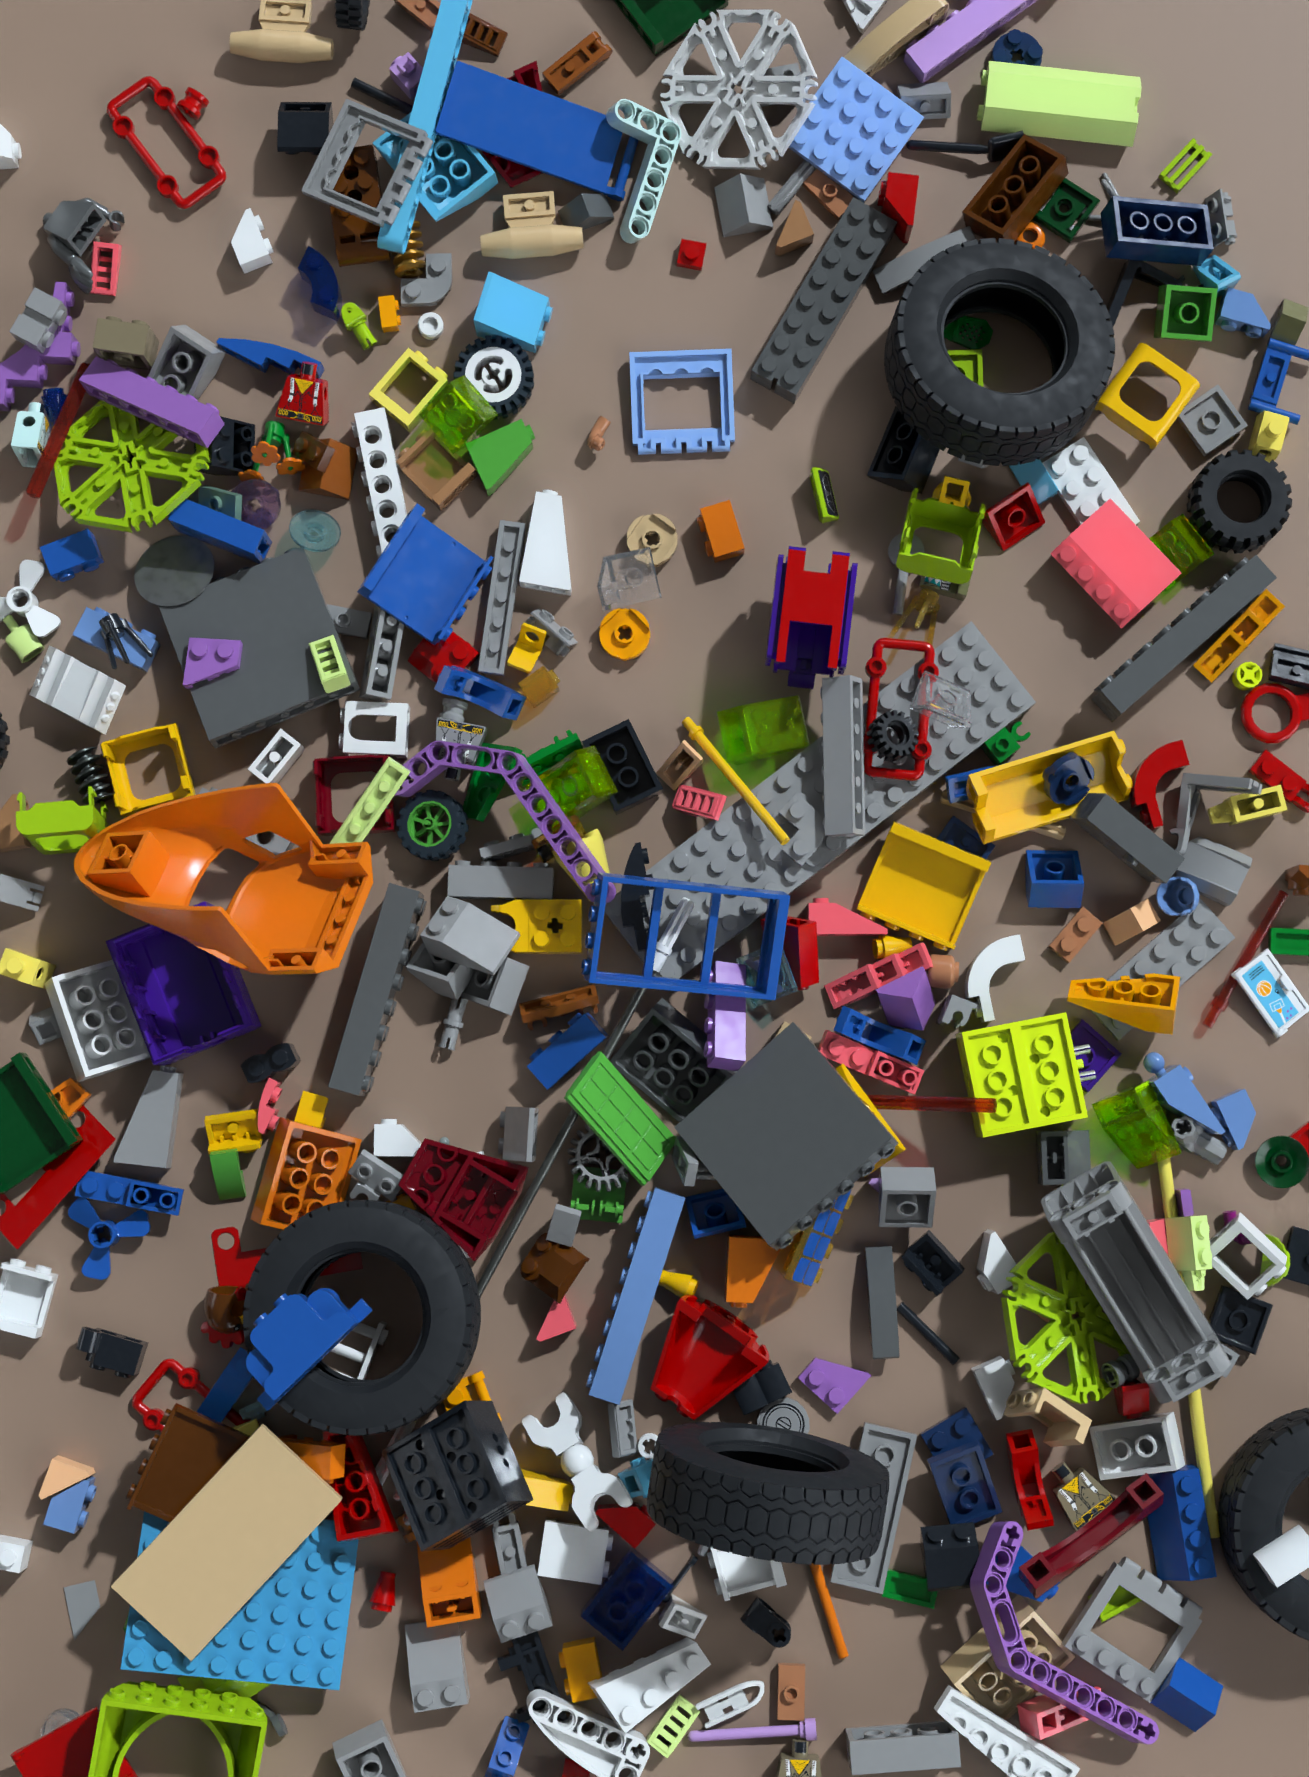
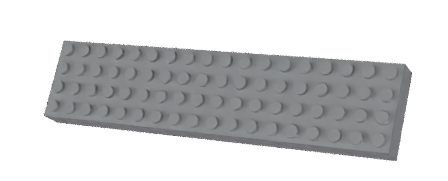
[605,621,1036,991]

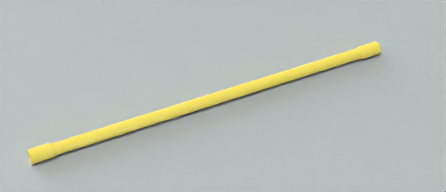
[1150,1110,1220,1538]

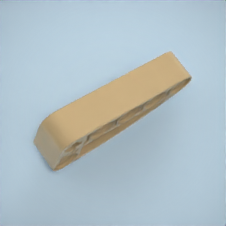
[844,0,949,77]

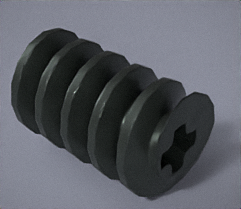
[67,747,115,804]

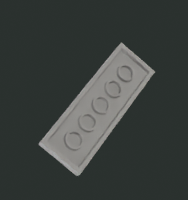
[1090,898,1235,1041]
[830,1422,917,1594]

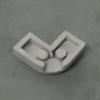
[401,253,452,307]
[778,793,825,867]

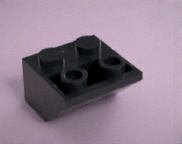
[277,102,334,155]
[194,416,255,476]

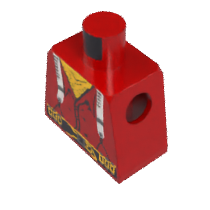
[275,361,329,426]

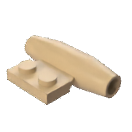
[230,0,334,63]
[480,191,584,259]

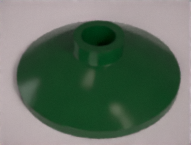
[1255,1136,1309,1188]

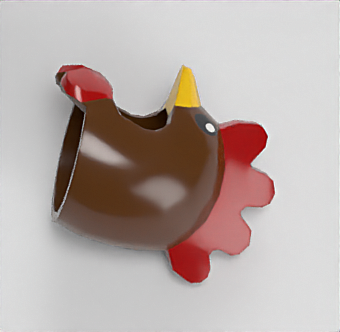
[200,1283,249,1349]

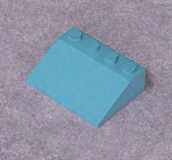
[372,112,498,222]

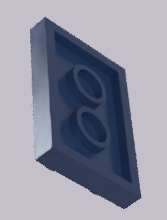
[927,1440,1003,1524]

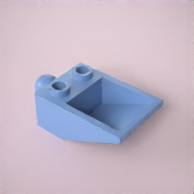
[1143,1052,1226,1134]

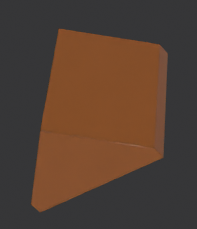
[298,438,358,500]

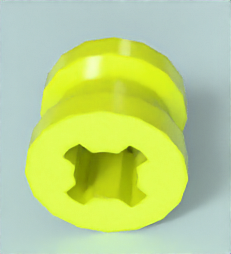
[1232,662,1262,691]

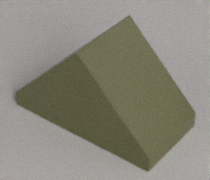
[1266,298,1308,346]

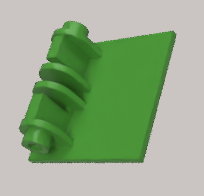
[570,1166,627,1223]

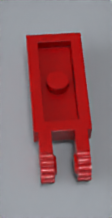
[1248,750,1309,813]

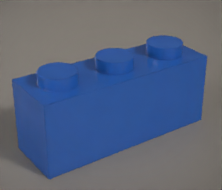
[527,1012,609,1090]

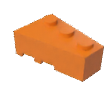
[278,1434,346,1484]

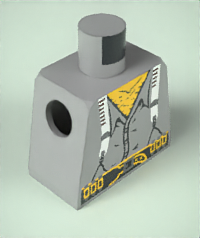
[436,717,487,781]

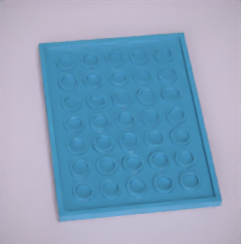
[120,1511,359,1690]

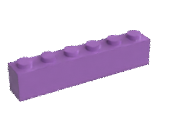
[79,356,224,448]

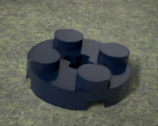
[991,29,1043,66]
[1042,752,1094,806]

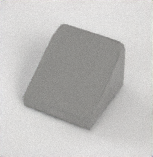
[29,1007,62,1045]

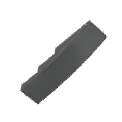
[865,1246,900,1359]

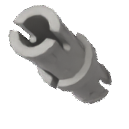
[438,998,468,1051]

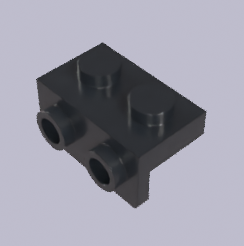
[901,1230,965,1296]

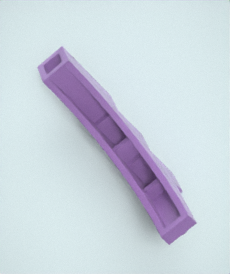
[0,282,81,411]

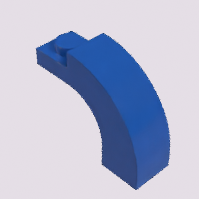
[434,665,527,720]
[833,1006,926,1065]

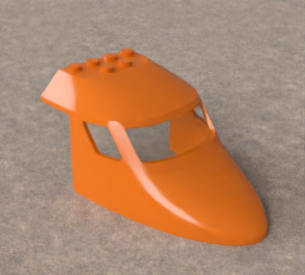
[74,783,373,975]

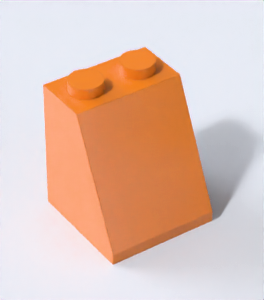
[725,1234,781,1308]

